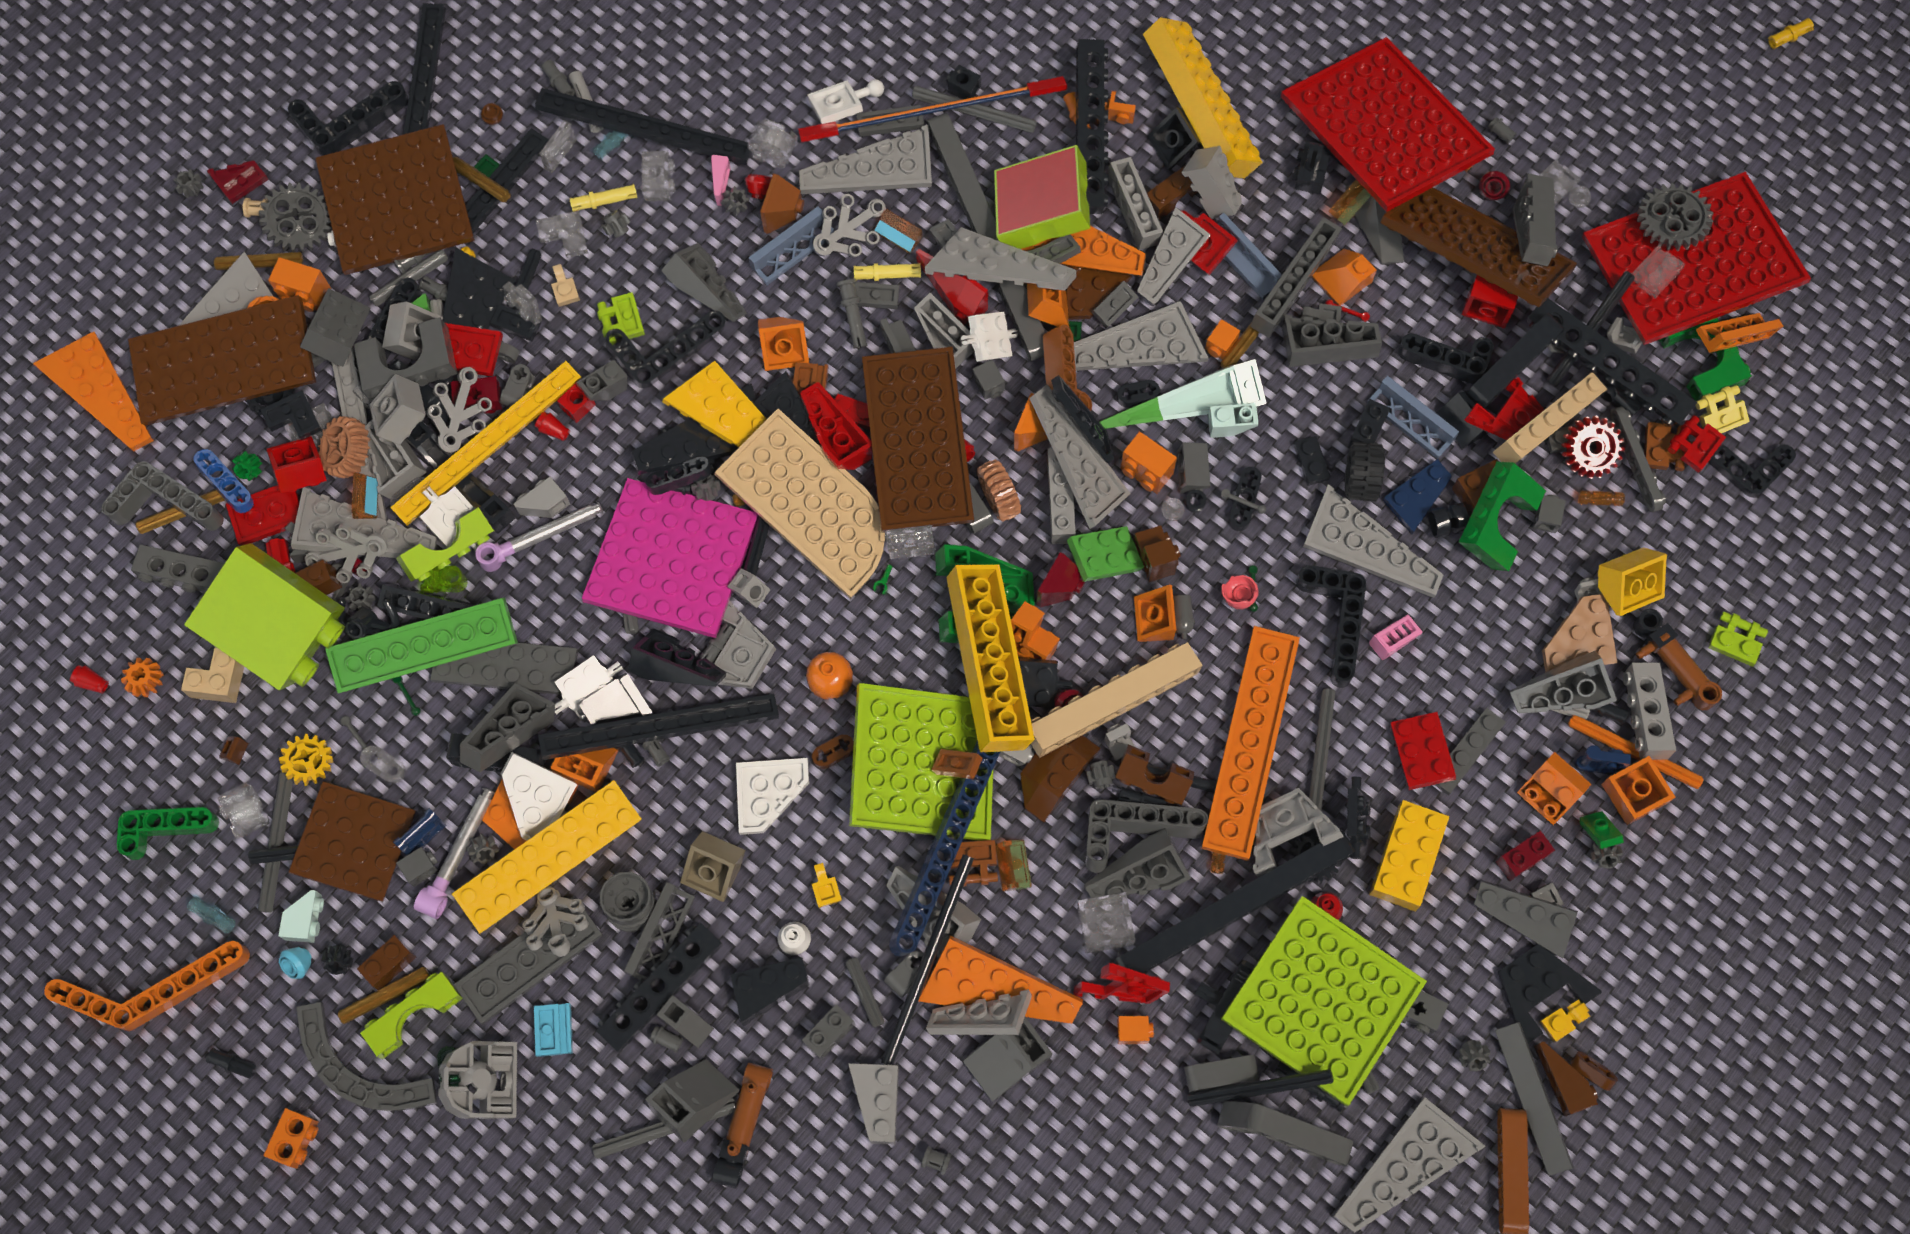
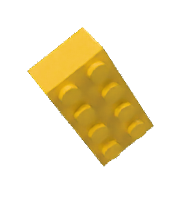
[1369,800,1449,911]

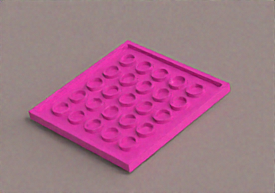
[582,478,759,638]

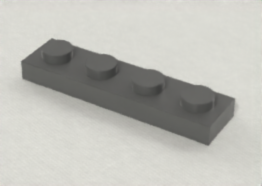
[1435,708,1506,796]

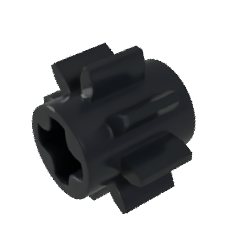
[321,945,354,975]

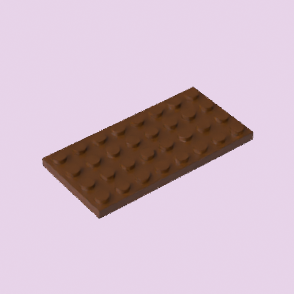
[1380,187,1577,307]
[128,295,316,426]
[862,347,974,533]

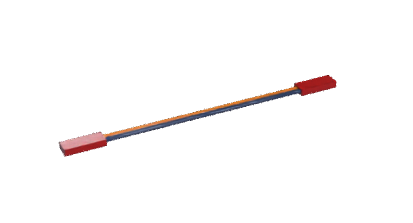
[798,76,1067,142]

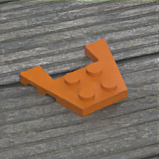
[482,780,579,850]

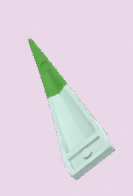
[1099,359,1266,429]

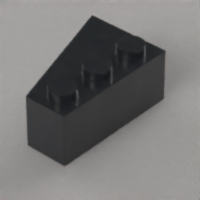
[730,957,810,1027]

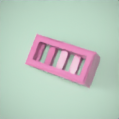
[711,155,731,206]
[1369,615,1423,660]

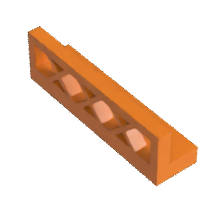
[1696,313,1784,353]

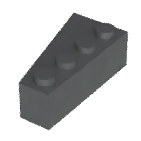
[1512,173,1558,266]
[1282,314,1382,367]
[460,683,555,773]

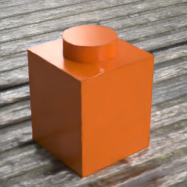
[1205,319,1241,360]
[1117,1016,1154,1044]

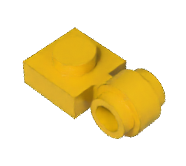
[1540,999,1590,1043]

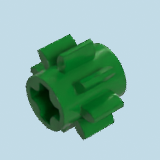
[232,451,262,481]

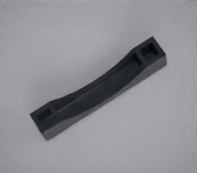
[405,421,515,534]

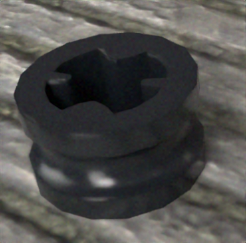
[1185,489,1206,513]

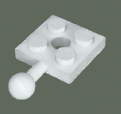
[807,79,884,124]

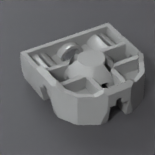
[438,1041,517,1119]

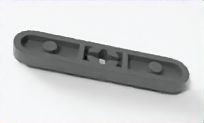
[1610,406,1666,513]

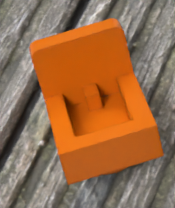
[1104,91,1136,124]

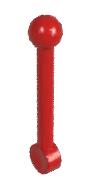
[1325,300,1370,322]

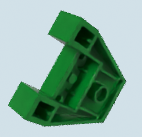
[935,544,1035,643]

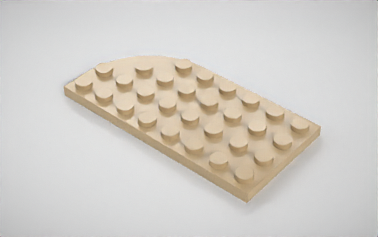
[715,409,885,599]

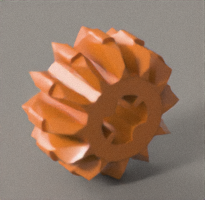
[121,658,164,697]

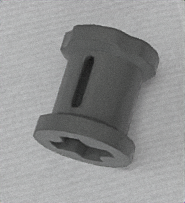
[921,1145,952,1175]

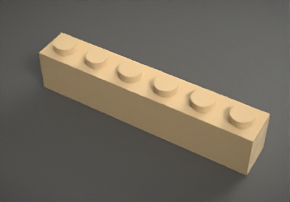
[1493,372,1607,464]

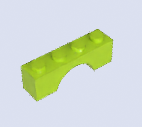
[396,507,494,582]
[360,972,463,1059]

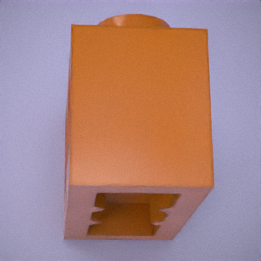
[263,1108,319,1169]

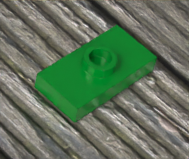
[1579,811,1624,849]

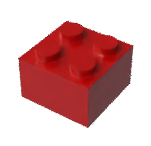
[1461,275,1518,329]
[266,436,327,494]

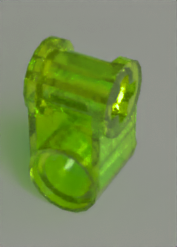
[420,566,468,593]

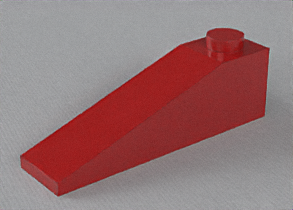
[916,249,988,327]
[800,382,873,470]

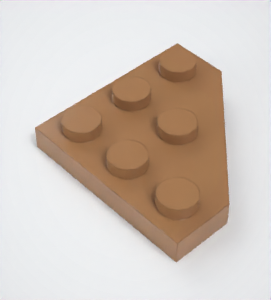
[1542,594,1617,673]

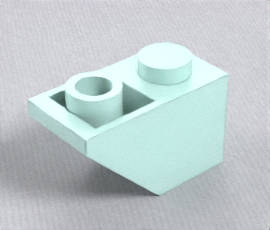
[1208,403,1258,438]
[279,890,324,943]

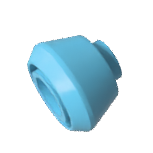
[279,947,311,979]

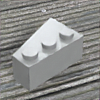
[1182,146,1242,219]
[914,293,974,369]
[365,420,426,500]
[848,1064,899,1145]

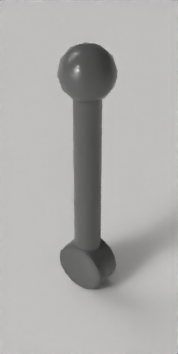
[1221,489,1266,514]
[341,716,372,756]

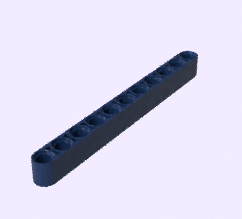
[889,740,1001,957]

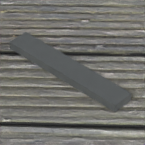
[1495,1022,1574,1176]

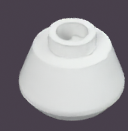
[778,922,811,955]

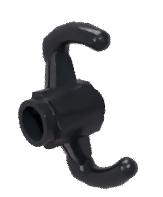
[337,598,400,638]

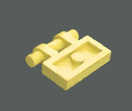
[1695,385,1750,433]

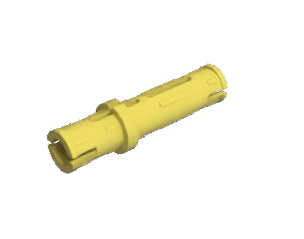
[570,184,637,212]
[854,263,921,281]

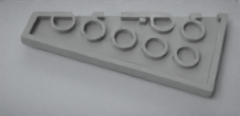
[799,124,932,194]

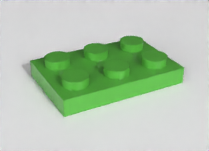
[1067,526,1144,582]

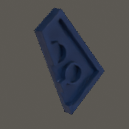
[1383,459,1452,535]

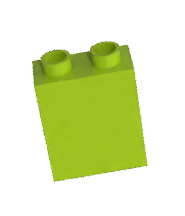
[184,543,345,690]

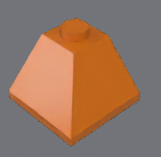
[1311,249,1377,306]
[758,317,809,371]
[1014,393,1048,451]

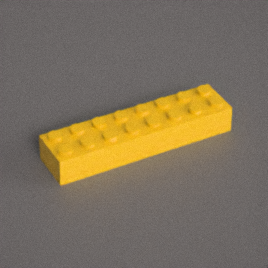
[1143,17,1263,179]
[946,564,1035,752]
[452,780,642,933]

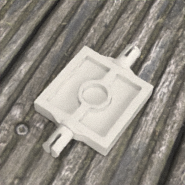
[961,312,1018,362]
[419,486,478,552]
[554,655,623,721]

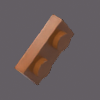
[932,749,983,779]

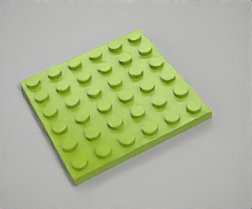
[849,683,993,841]
[1221,896,1427,1107]

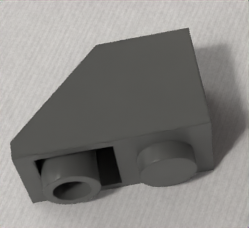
[577,360,627,401]
[657,995,714,1049]

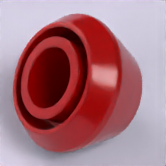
[745,174,772,199]
[1311,891,1343,920]

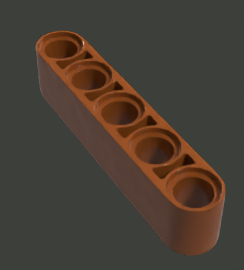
[1497,1108,1529,1234]

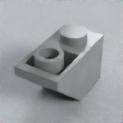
[513,477,570,518]

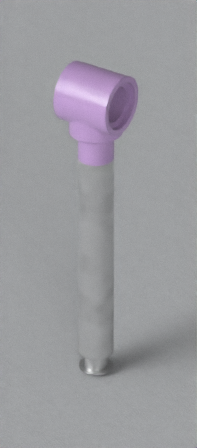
[475,502,603,572]
[414,788,495,919]

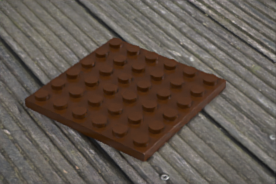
[315,124,475,275]

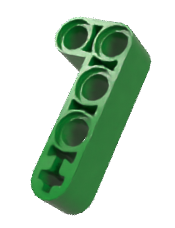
[117,807,220,860]

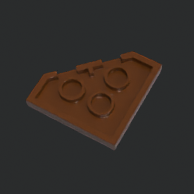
[1065,265,1133,320]

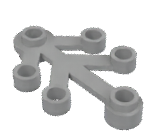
[813,194,886,258]
[426,367,492,453]
[305,523,388,583]
[522,887,589,957]

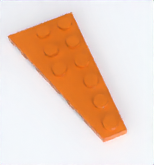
[1021,226,1146,277]
[33,331,154,452]
[919,935,1083,1024]

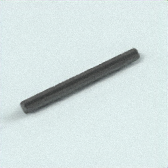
[912,86,1037,133]
[1309,688,1335,811]
[258,772,294,913]
[592,1098,736,1159]

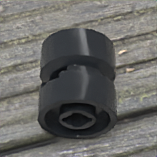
[1428,503,1469,538]

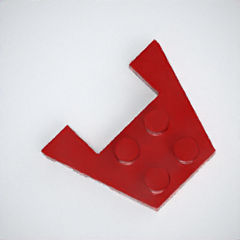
[1464,377,1544,440]
[1073,963,1170,1004]

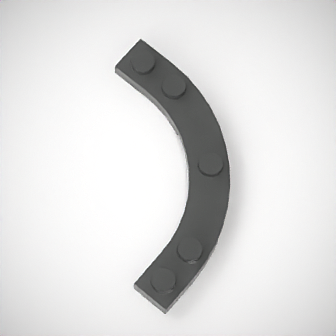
[929,219,1081,264]
[296,1002,438,1111]

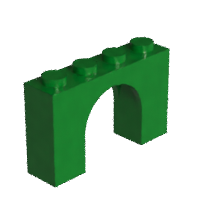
[1659,318,1752,401]
[1459,461,1546,571]

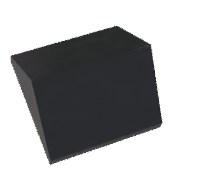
[1436,391,1489,450]

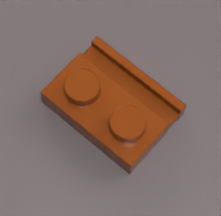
[793,362,829,394]

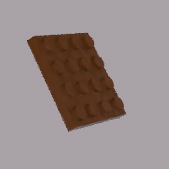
[289,781,416,902]

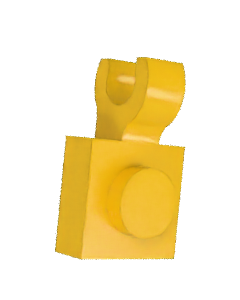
[812,863,842,908]

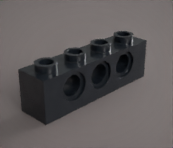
[377,583,477,619]

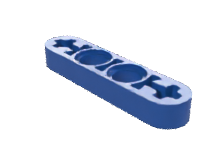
[193,449,254,513]

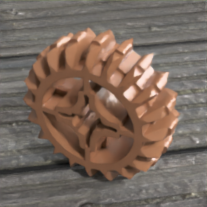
[317,416,371,479]
[977,459,1021,522]

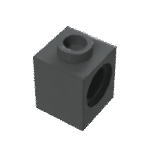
[972,359,1005,400]
[1533,495,1566,533]
[396,847,439,887]

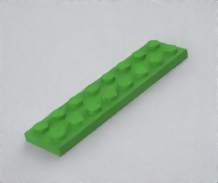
[325,598,518,693]

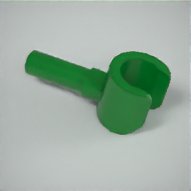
[873,565,893,595]

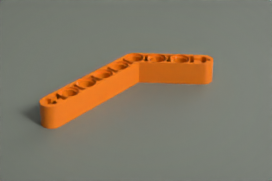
[44,941,250,1031]

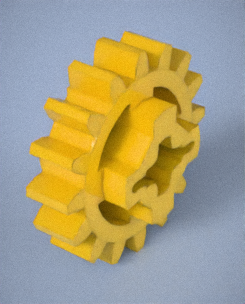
[279,734,333,786]

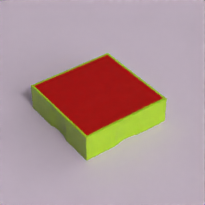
[994,145,1090,249]

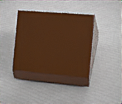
[219,736,249,765]

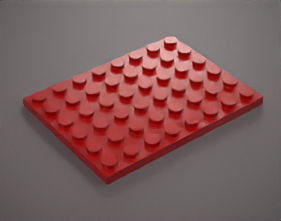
[1281,37,1495,212]
[1582,172,1811,345]

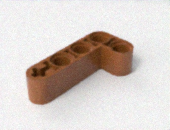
[1043,324,1092,411]

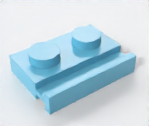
[534,1003,573,1057]

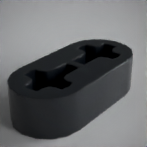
[1117,380,1160,407]

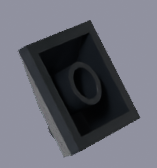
[1147,107,1200,170]

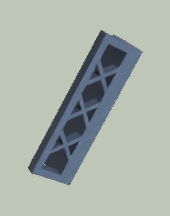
[749,206,835,285]
[1217,213,1282,300]
[1367,375,1459,459]

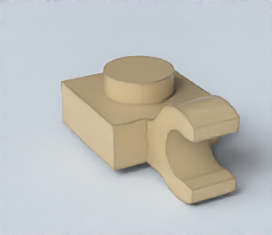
[551,264,580,307]

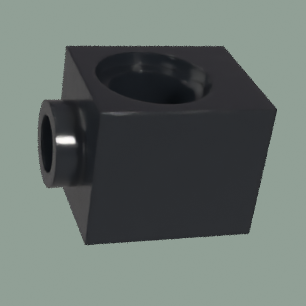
[946,64,981,99]

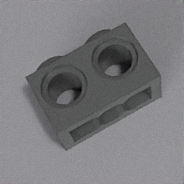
[802,1004,855,1061]

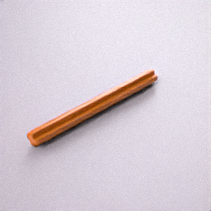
[1568,715,1704,789]

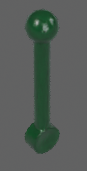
[1248,565,1258,612]
[392,676,421,716]

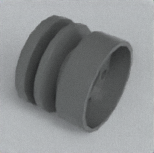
[600,872,656,932]

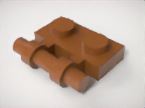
[1644,422,1689,471]
[949,840,998,886]

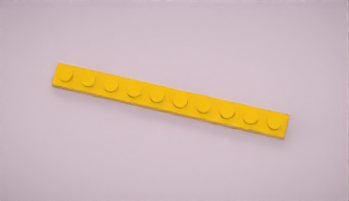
[390,361,582,526]

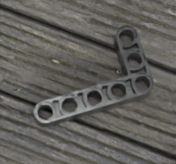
[101,461,224,531]
[1085,800,1208,873]
[1217,1101,1354,1166]

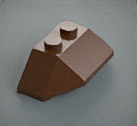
[1020,735,1101,823]

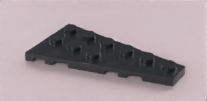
[431,248,516,394]
[632,383,761,475]

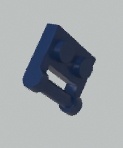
[1575,745,1631,775]
[393,808,447,856]

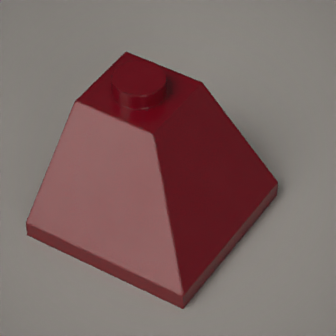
[1037,552,1085,608]

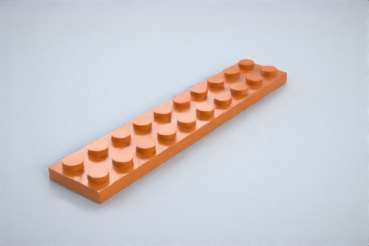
[1201,626,1300,861]

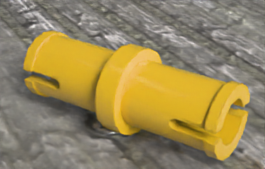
[1768,18,1814,49]

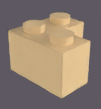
[181,648,244,703]

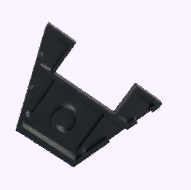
[1497,944,1602,1044]

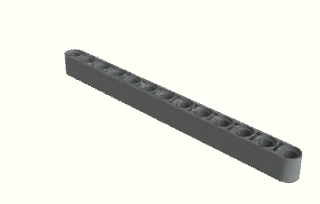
[926,113,1045,361]

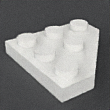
[501,752,577,841]
[736,758,809,835]

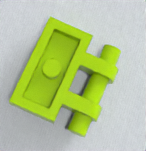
[597,292,645,345]
[1708,611,1768,667]

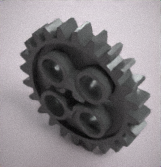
[259,183,331,253]
[1637,183,1713,251]

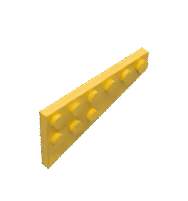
[662,361,767,447]

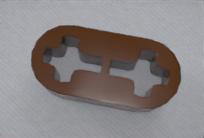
[812,734,854,769]
[1570,1051,1618,1091]

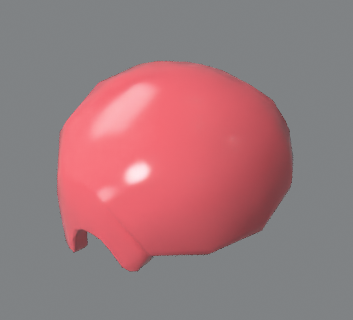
[1221,575,1259,609]

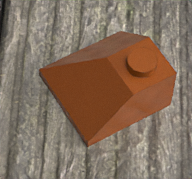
[760,173,804,234]

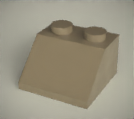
[680,831,746,902]

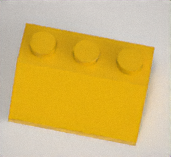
[1598,547,1667,616]

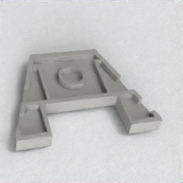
[714,600,776,689]
[1253,788,1344,877]

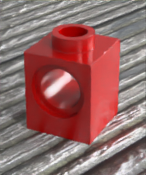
[557,382,596,423]

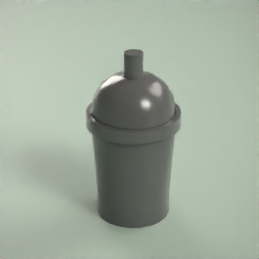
[1173,595,1195,640]

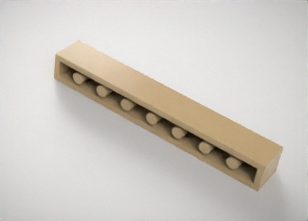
[1031,642,1203,758]

